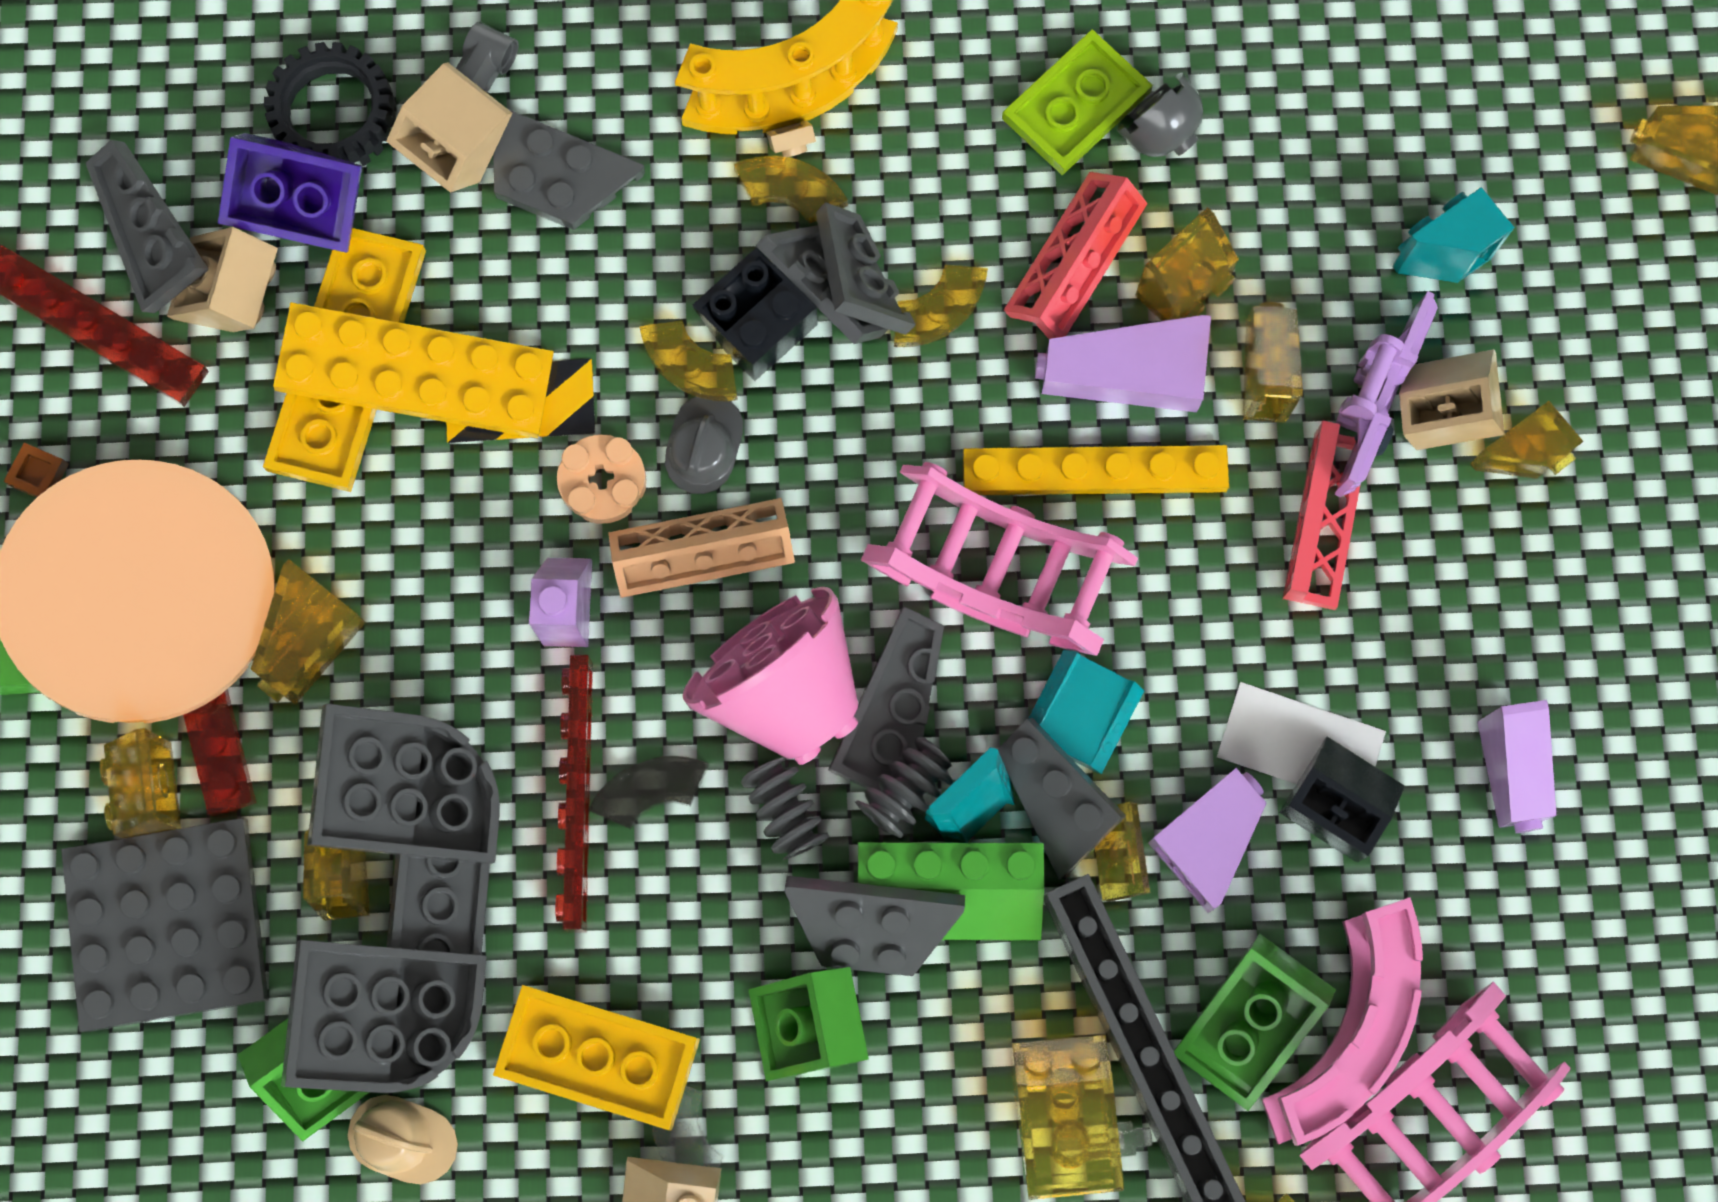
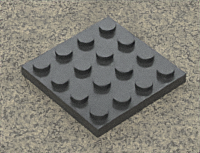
[61,818,269,1033]

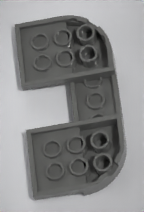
[281,704,500,1093]

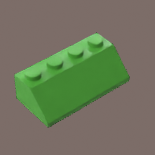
[858,842,1044,941]

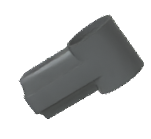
[456,22,519,93]

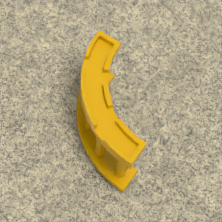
[675,0,898,134]

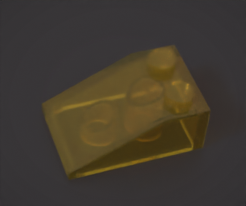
[1011,1035,1124,1200]

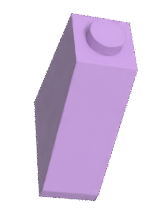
[529,558,592,647]
[1477,700,1557,833]
[1148,768,1266,913]

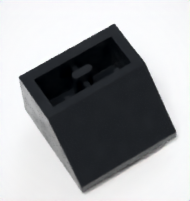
[692,247,818,381]
[1279,736,1405,862]

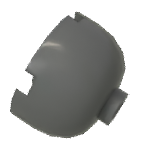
[1117,73,1204,157]

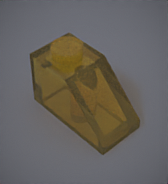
[1470,401,1584,479]

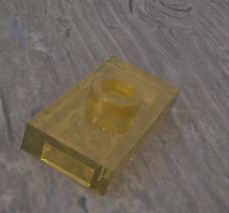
[1095,802,1150,902]

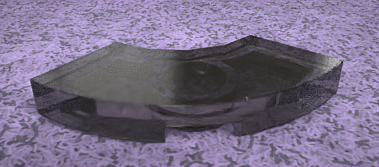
[588,756,709,830]

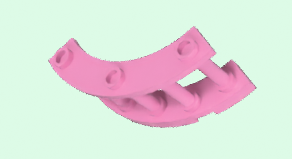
[861,462,1138,656]
[1261,898,1423,1146]
[1299,981,1571,1202]

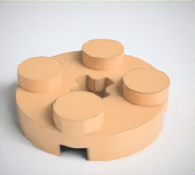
[557,434,647,524]

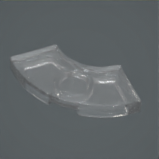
[652,1085,725,1168]

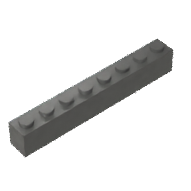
[1044,874,1245,1202]

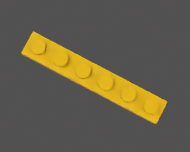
[963,445,1229,495]

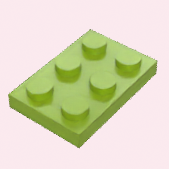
[1002,29,1153,175]

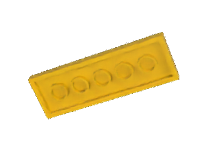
[263,228,426,492]
[273,302,554,439]

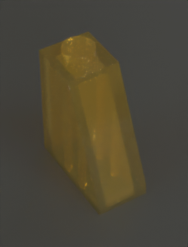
[1630,106,1718,195]
[1243,302,1303,422]
[251,559,366,705]

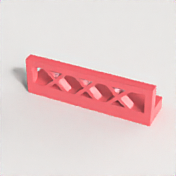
[1004,172,1148,339]
[1283,420,1361,610]

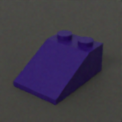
[218,133,362,253]

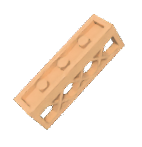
[608,498,795,598]

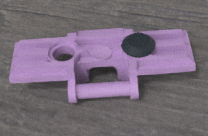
[1335,291,1438,497]

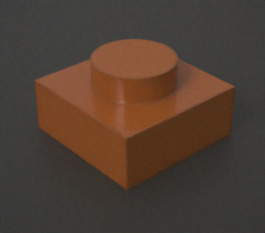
[3,443,69,498]

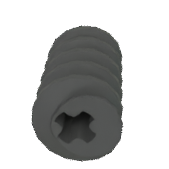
[855,735,954,838]
[741,757,830,860]

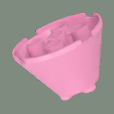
[683,587,858,765]

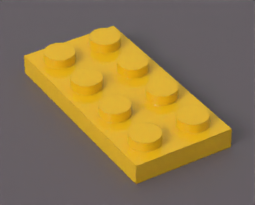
[493,985,700,1131]

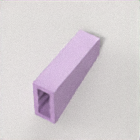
[1035,315,1211,412]

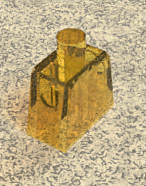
[303,829,370,921]

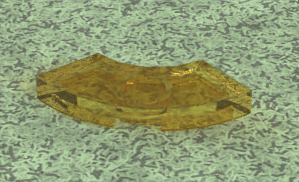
[734,156,848,224]
[894,264,988,347]
[639,320,738,401]

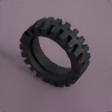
[264,42,397,166]

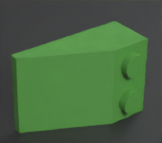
[1174,933,1336,1111]

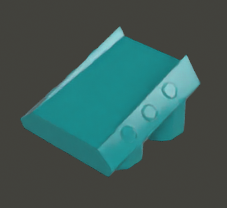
[1029,649,1144,774]
[924,747,1015,843]

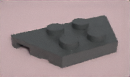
[493,109,645,230]
[785,876,965,976]

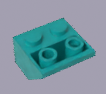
[1392,187,1515,283]

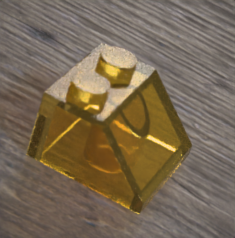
[1135,207,1239,321]
[100,728,181,838]

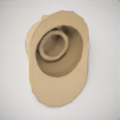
[348,1095,458,1185]

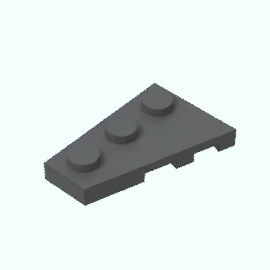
[816,202,916,335]
[756,225,889,344]
[998,718,1126,880]

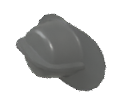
[665,394,743,494]

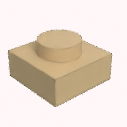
[766,120,816,157]

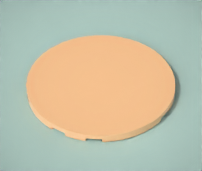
[0,459,275,723]

